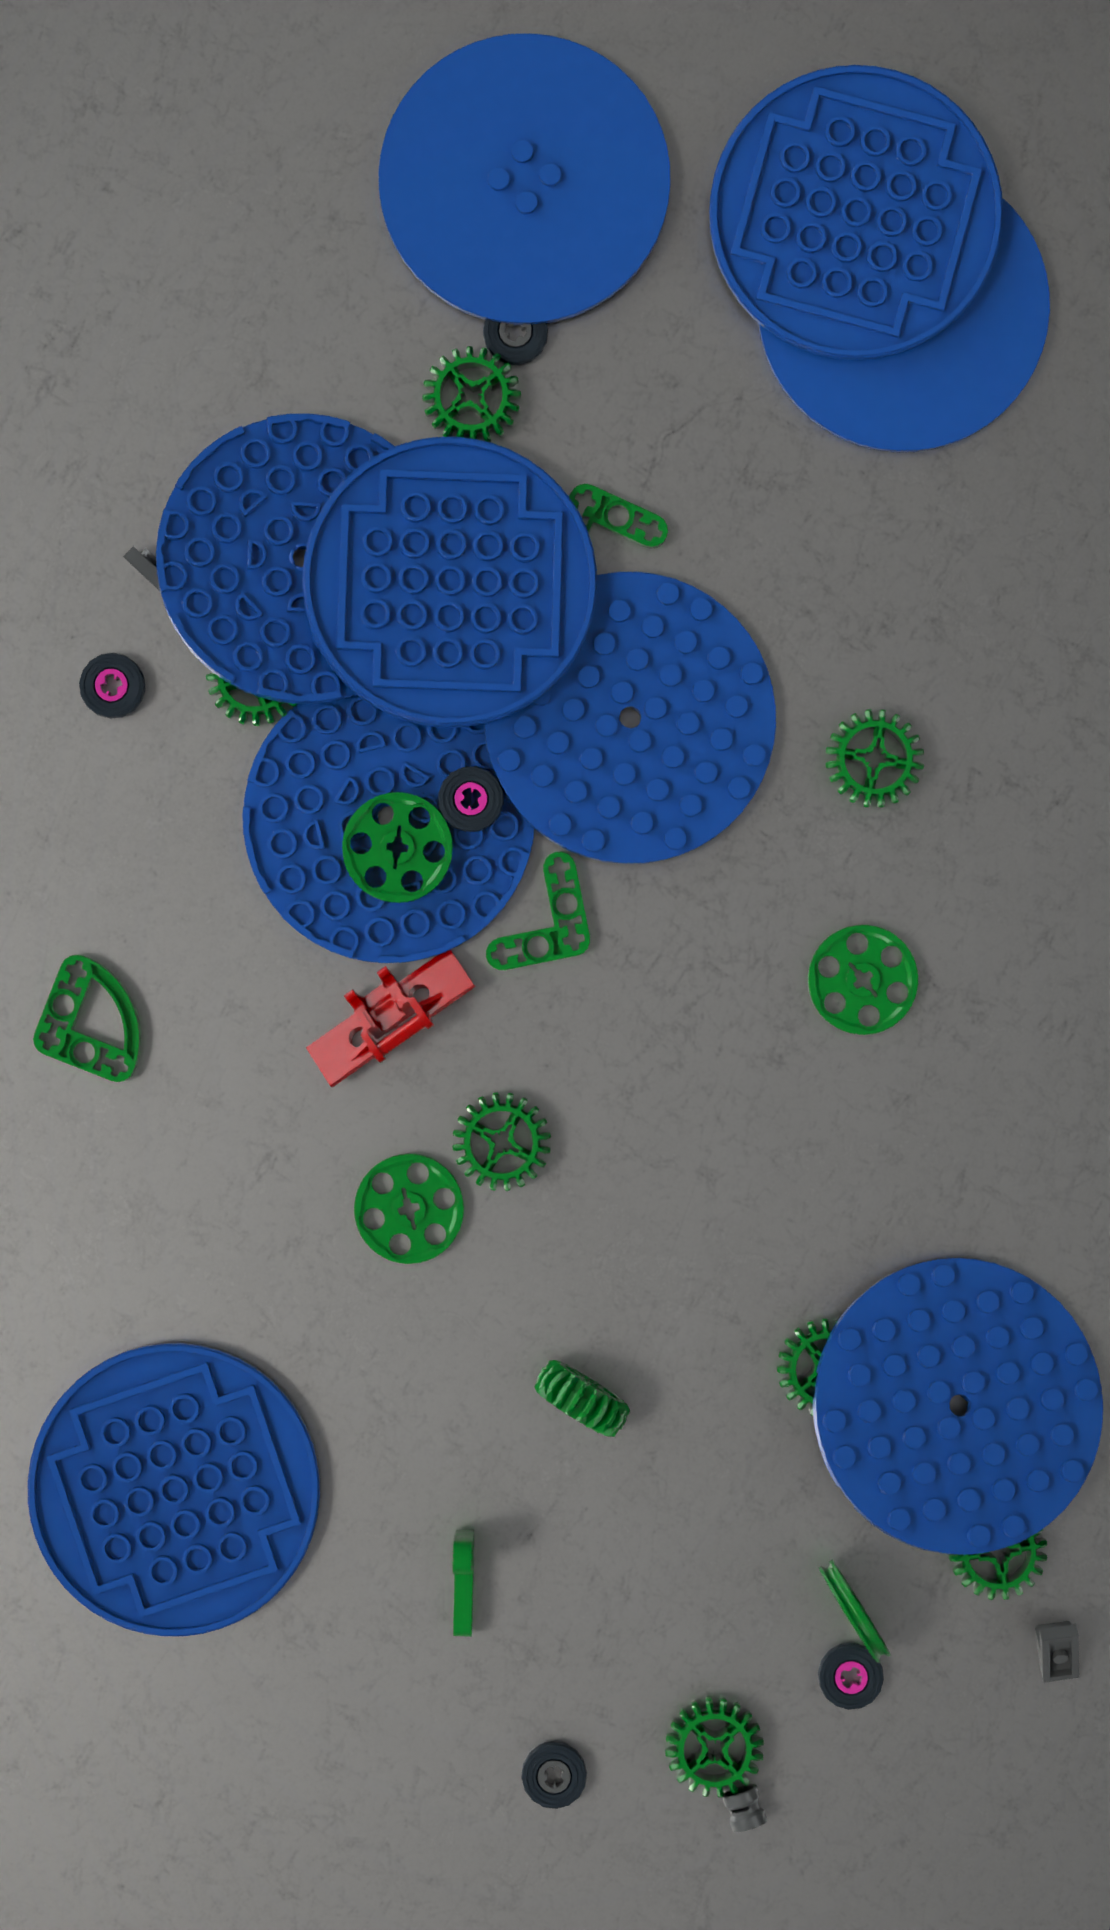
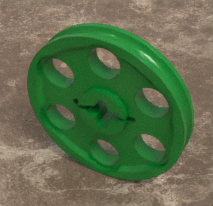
[342,792,453,903]
[808,925,918,1035]
[354,1154,464,1264]
[819,1559,891,1663]

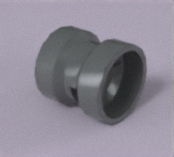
[722,1784,767,1832]

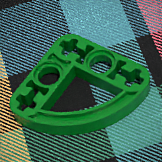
[33,955,141,1082]

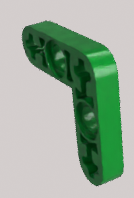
[569,484,668,549]
[486,852,590,970]
[453,1530,475,1637]

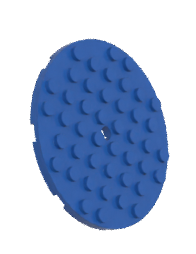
[156,414,395,704]
[484,572,776,864]
[242,695,534,963]
[813,1258,1103,1555]

